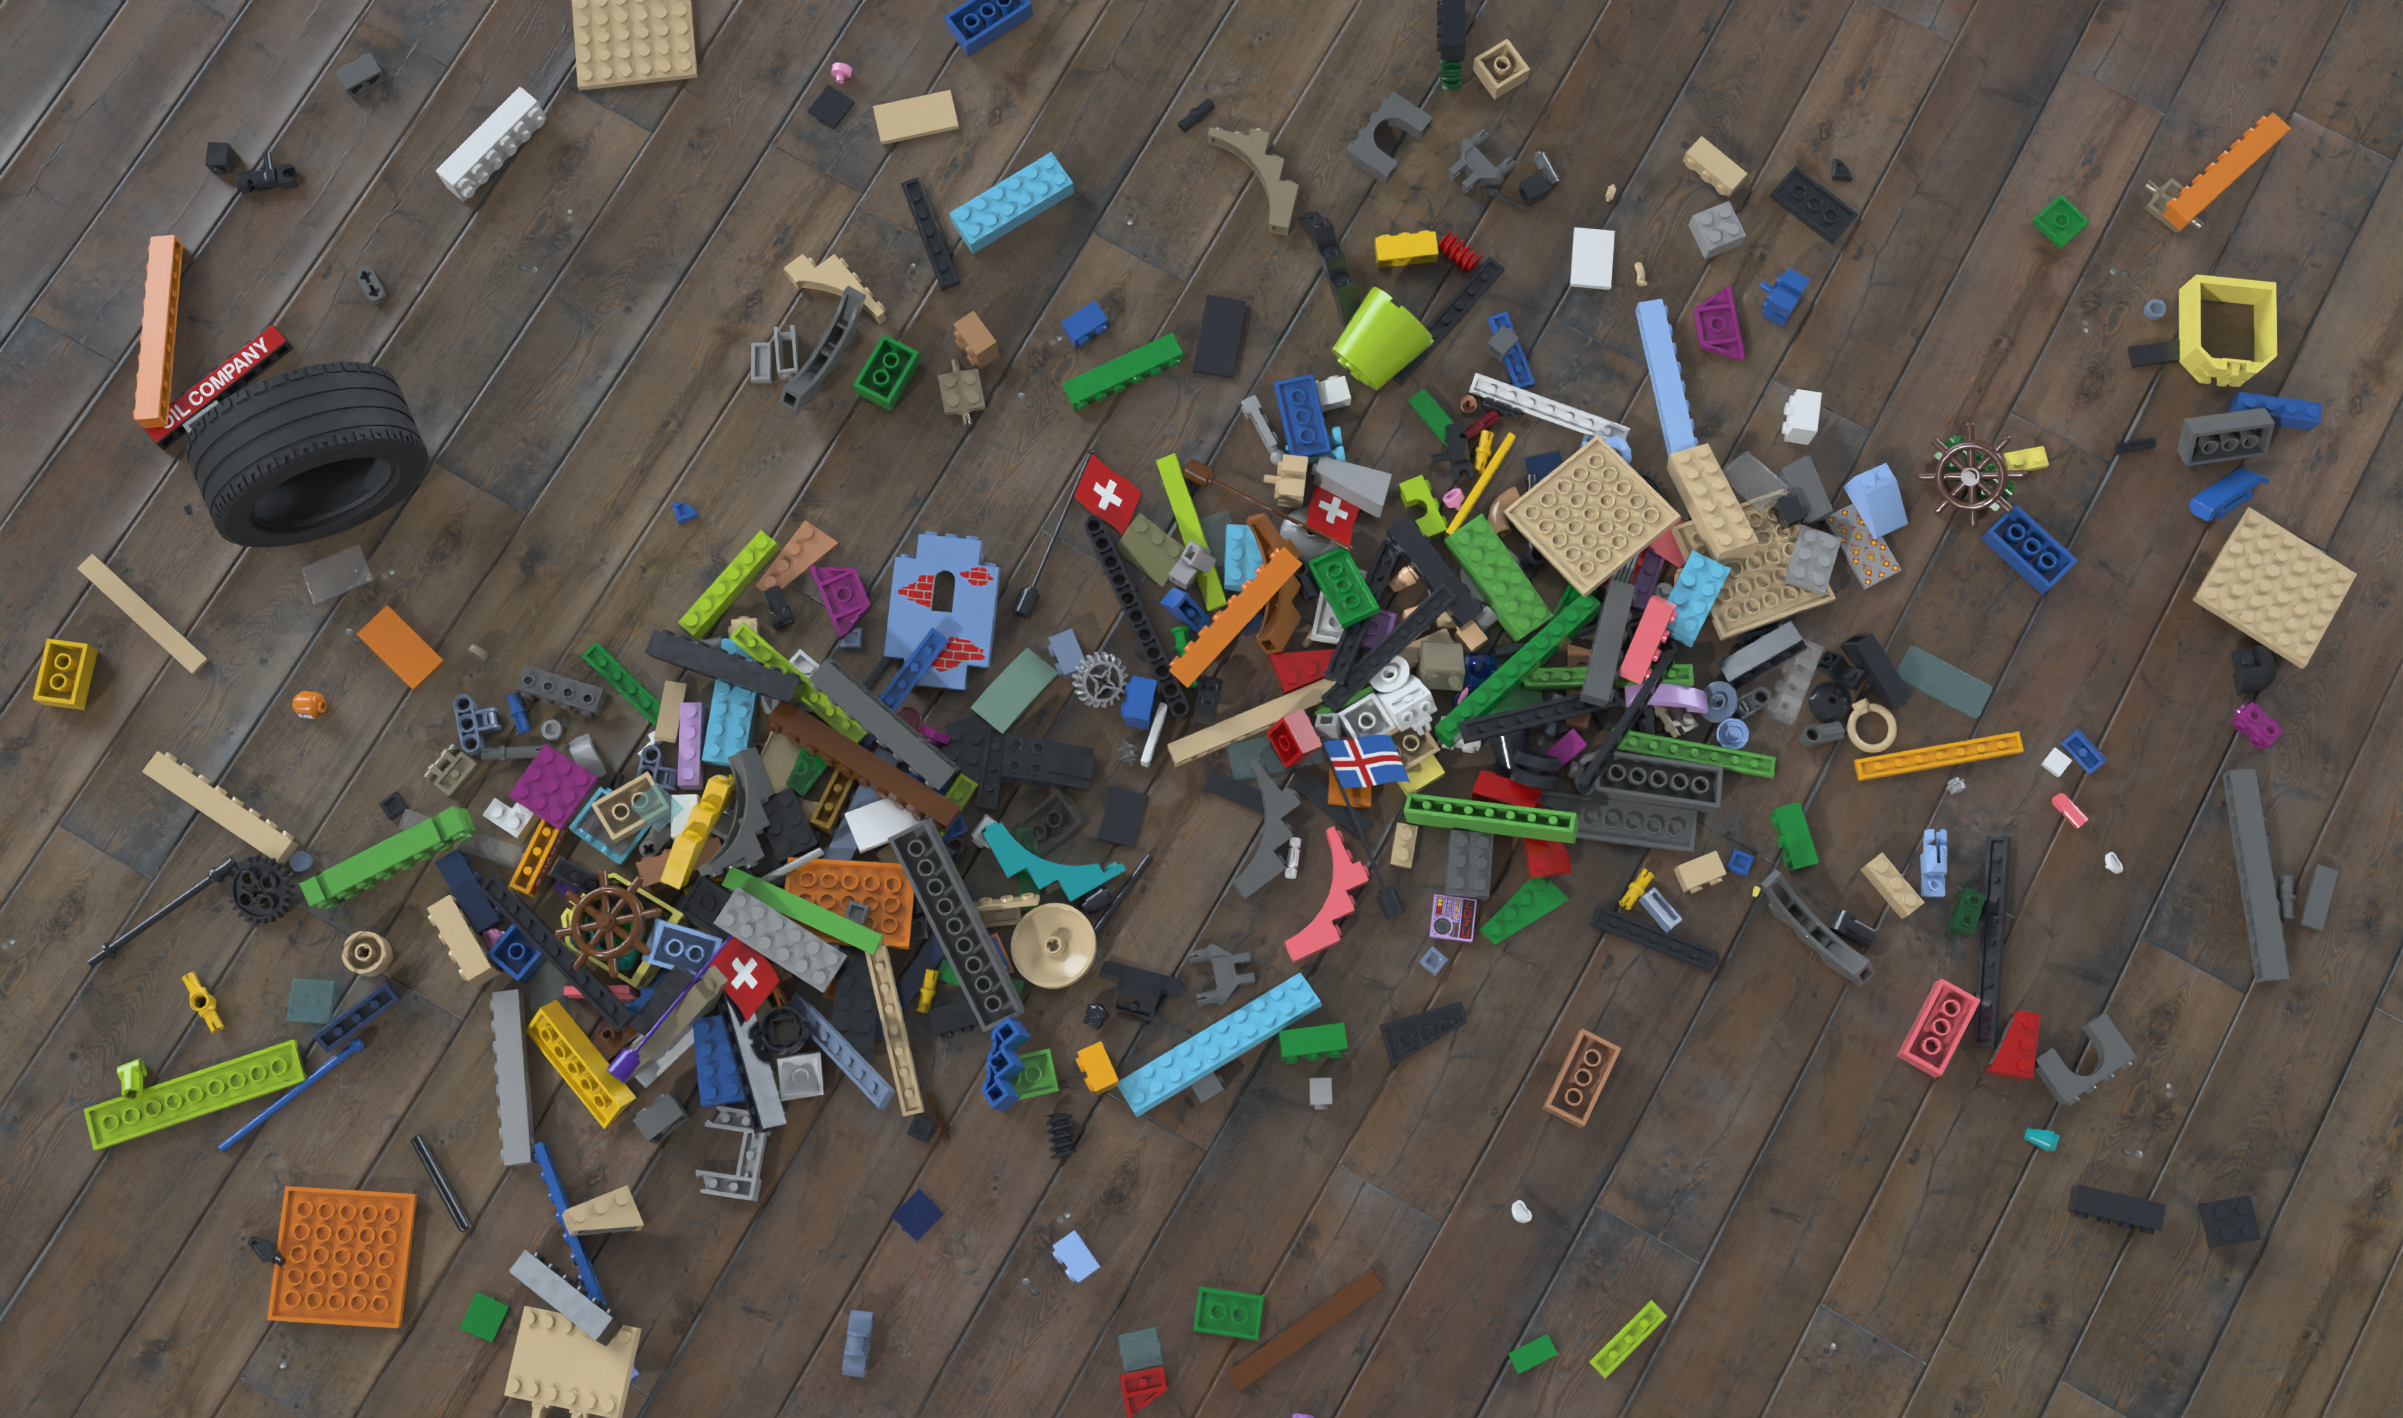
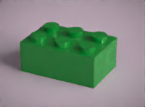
[853,334,921,412]
[1278,1023,1348,1064]

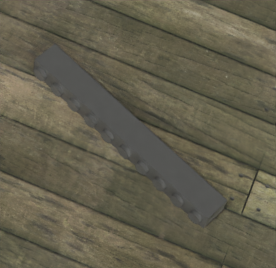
[2222,768,2291,984]

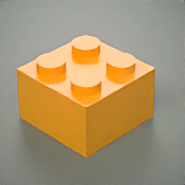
[1076,1041,1120,1095]

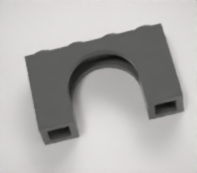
[1346,91,1433,185]
[2034,1013,2137,1106]

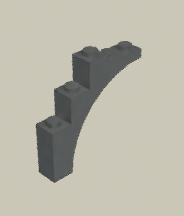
[779,286,866,412]
[698,746,775,877]
[1231,758,1301,900]
[1761,869,1876,988]

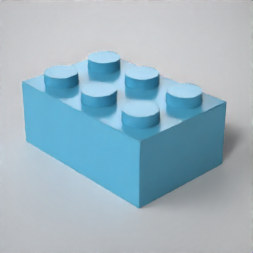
[1224,524,1263,592]

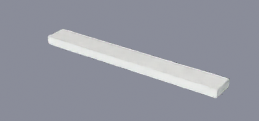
[1469,373,1630,441]

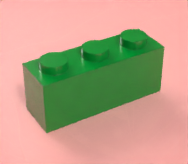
[1770,802,1819,873]

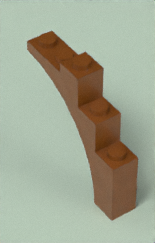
[1246,513,1302,654]

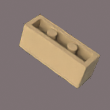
[1683,136,1748,198]
[1860,852,1925,919]

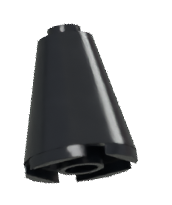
[1488,729,1530,778]

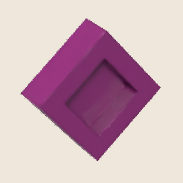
[920,725,951,745]

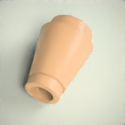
[1389,566,1419,593]

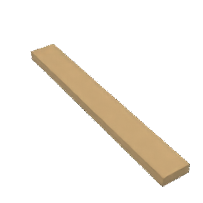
[77,554,209,675]
[865,943,925,1117]

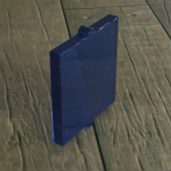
[1524,450,1563,481]
[892,1189,944,1242]

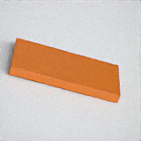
[357,605,445,691]

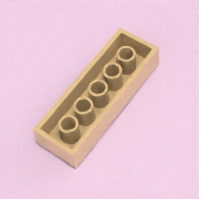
[1666,443,1759,564]

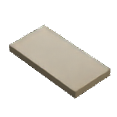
[873,90,959,145]

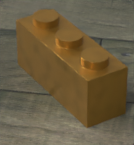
[810,767,858,836]

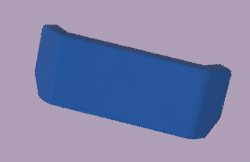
[2189,467,2270,521]

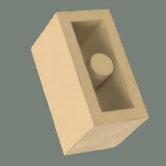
[1674,851,1727,894]

